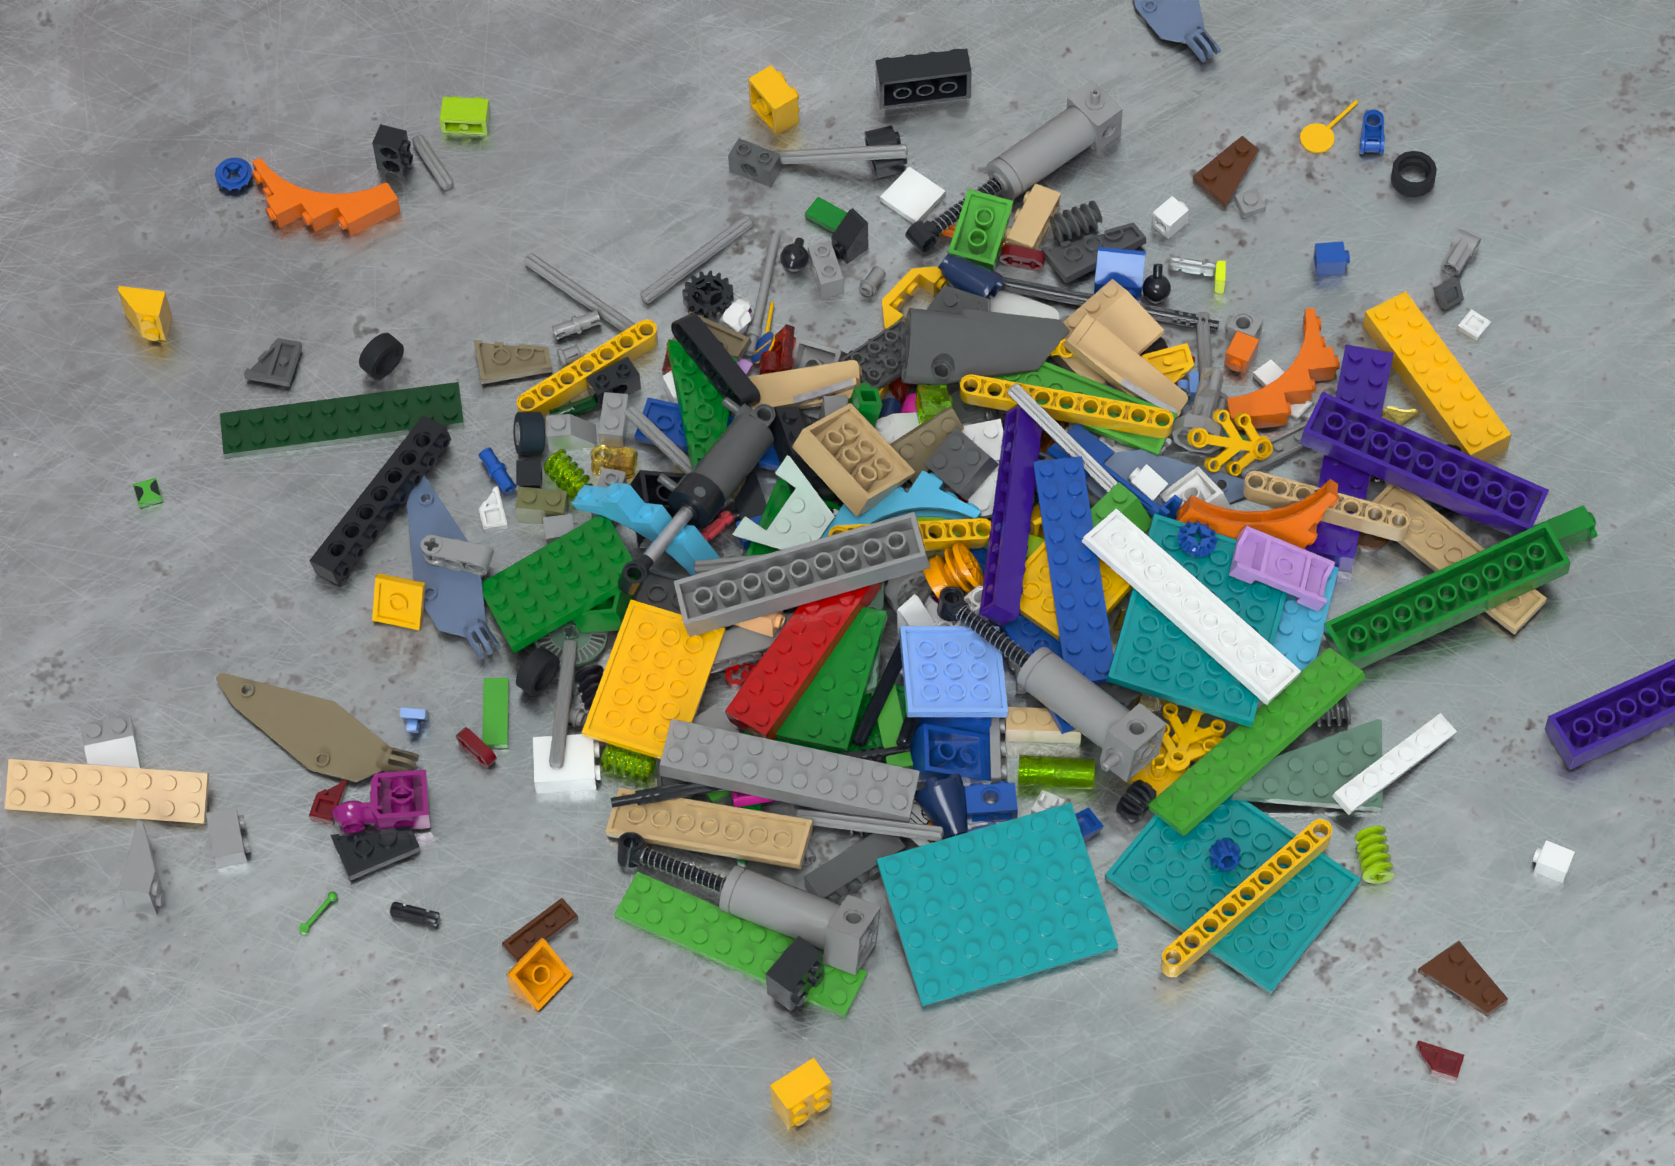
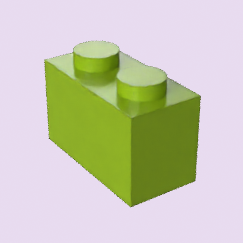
[440,96,491,135]

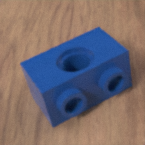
[964,781,1018,824]

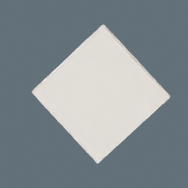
[880,167,946,223]

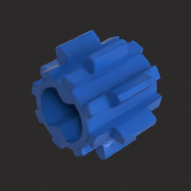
[1209,838,1242,872]

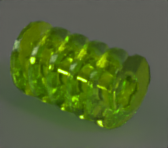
[544,449,593,502]
[600,743,656,784]

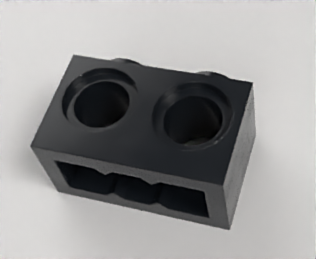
[372,124,413,176]

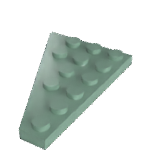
[1231,719,1383,812]

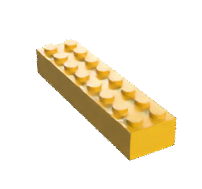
[1363,291,1511,461]

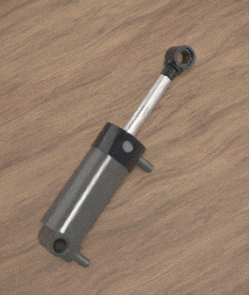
[618,397,775,595]

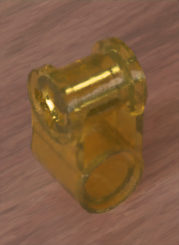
[591,445,638,479]

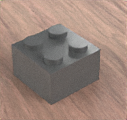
[925,427,999,501]

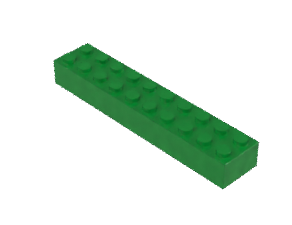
[1324,521,1570,669]

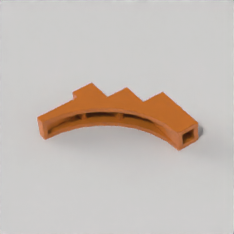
[252,157,400,236]
[1225,308,1340,431]
[1176,479,1339,549]

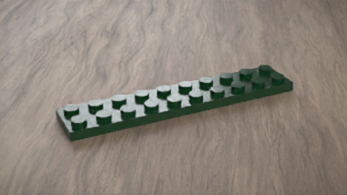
[220,382,464,459]

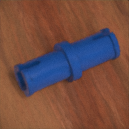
[478,447,516,494]

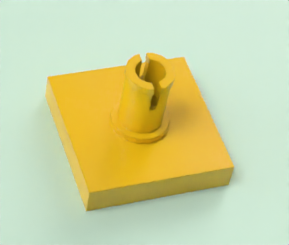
[372,573,426,630]
[1128,745,1190,797]

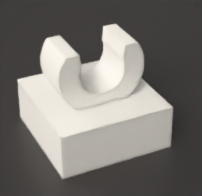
[1031,790,1065,814]

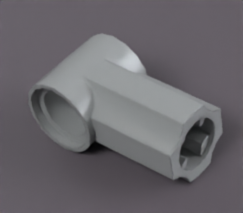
[1440,229,1481,276]

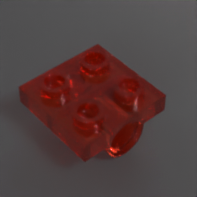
[759,324,796,375]

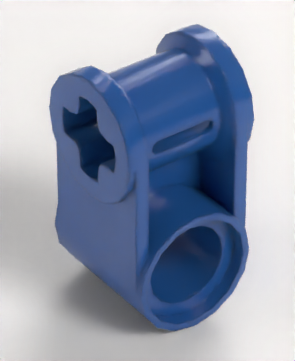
[1359,109,1385,155]

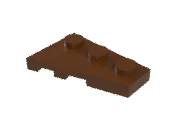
[1193,136,1259,209]
[1418,941,1508,1017]

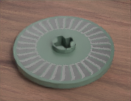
[534,620,608,667]

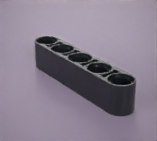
[671,313,761,407]

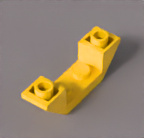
[882,266,949,330]

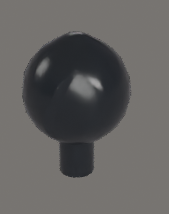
[780,238,809,272]
[1142,263,1171,304]

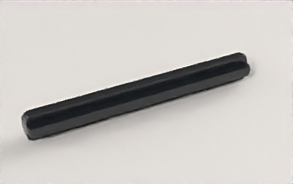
[852,639,902,747]

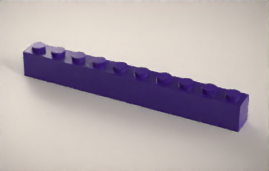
[979,405,1043,626]

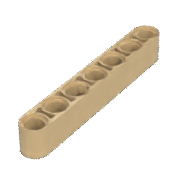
[1243,471,1410,541]

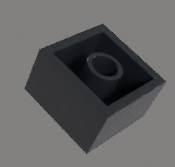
[766,936,824,1011]

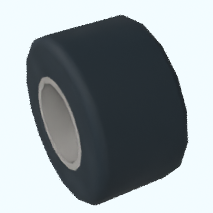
[513,411,546,455]

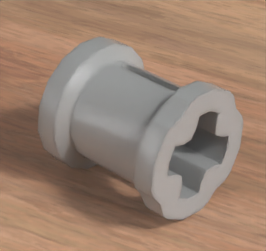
[557,342,585,368]

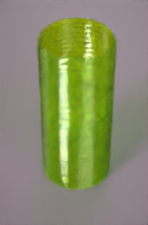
[1018,754,1095,790]

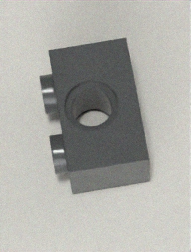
[728,138,781,188]

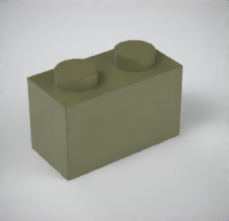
[515,487,569,524]

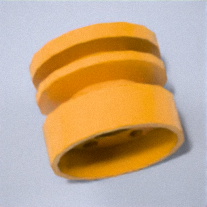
[923,542,984,599]

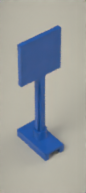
[1046,424,1182,520]

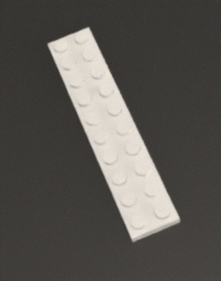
[1082,509,1301,705]

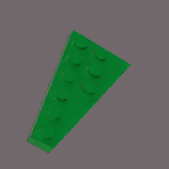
[666,339,737,469]
[776,607,888,753]

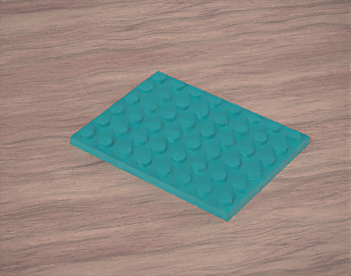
[1106,514,1287,727]
[1105,796,1361,995]
[876,803,1118,1007]

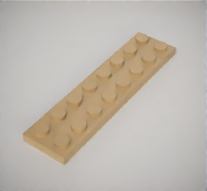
[1370,483,1547,635]
[4,759,210,824]
[605,788,814,869]

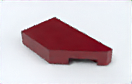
[309,780,348,825]
[1416,1040,1464,1081]

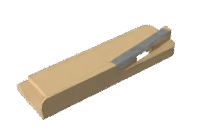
[1063,314,1188,417]
[732,360,862,416]

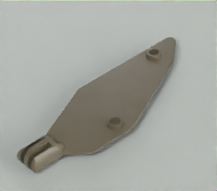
[216,673,419,782]

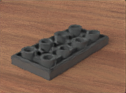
[839,317,905,391]

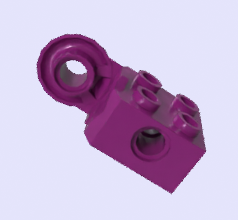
[331,769,430,833]

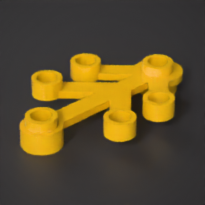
[1187,409,1273,476]
[1162,703,1226,773]

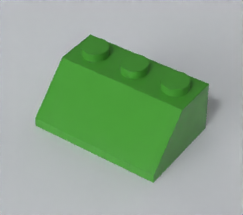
[1090,482,1152,533]

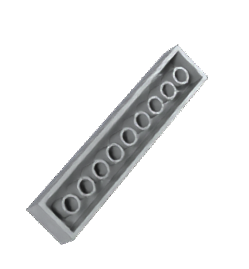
[674,512,930,637]
[660,719,920,822]

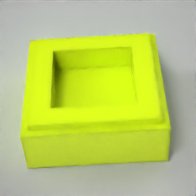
[1214,261,1226,294]

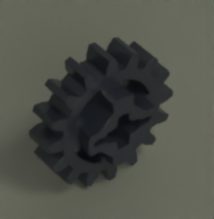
[682,271,734,319]

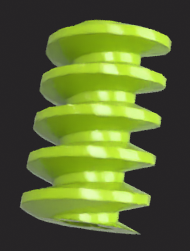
[1355,826,1395,884]

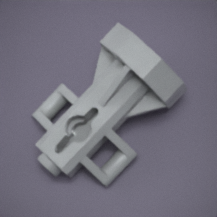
[1172,367,1228,454]
[884,570,932,612]

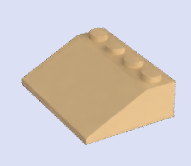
[1049,279,1165,385]
[792,403,915,517]

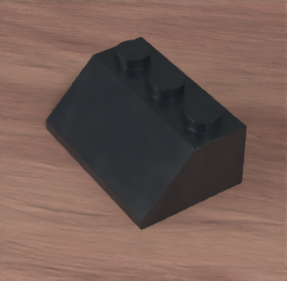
[630,470,687,549]

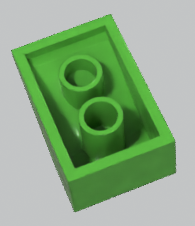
[948,189,1014,271]

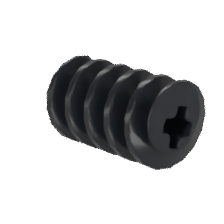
[575,665,604,714]

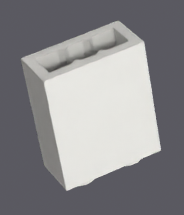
[533,734,601,793]

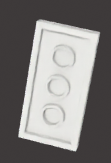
[962,419,1003,519]

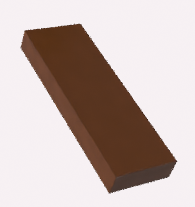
[502,898,578,963]

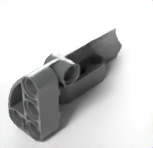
[900,308,1070,392]

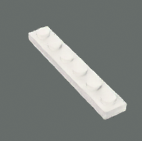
[1332,713,1457,815]

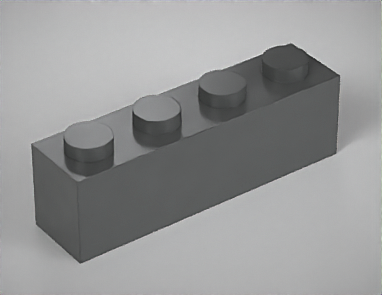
[804,833,906,903]

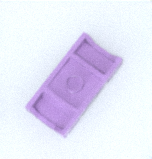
[1229,526,1335,611]

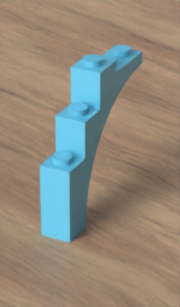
[821,470,981,538]
[572,482,720,576]

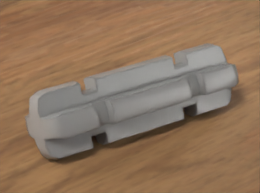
[1169,256,1215,277]

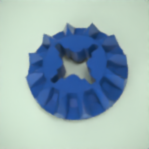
[215,158,252,191]
[1178,520,1218,557]

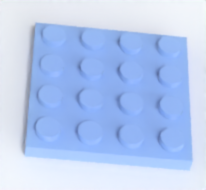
[899,626,1008,717]

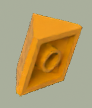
[506,938,573,1011]

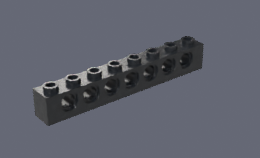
[309,415,452,585]

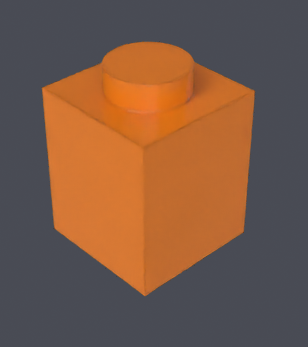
[1224,331,1259,374]

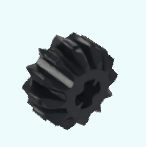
[1116,779,1157,824]

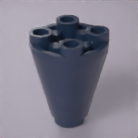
[938,253,1005,300]
[915,774,968,840]

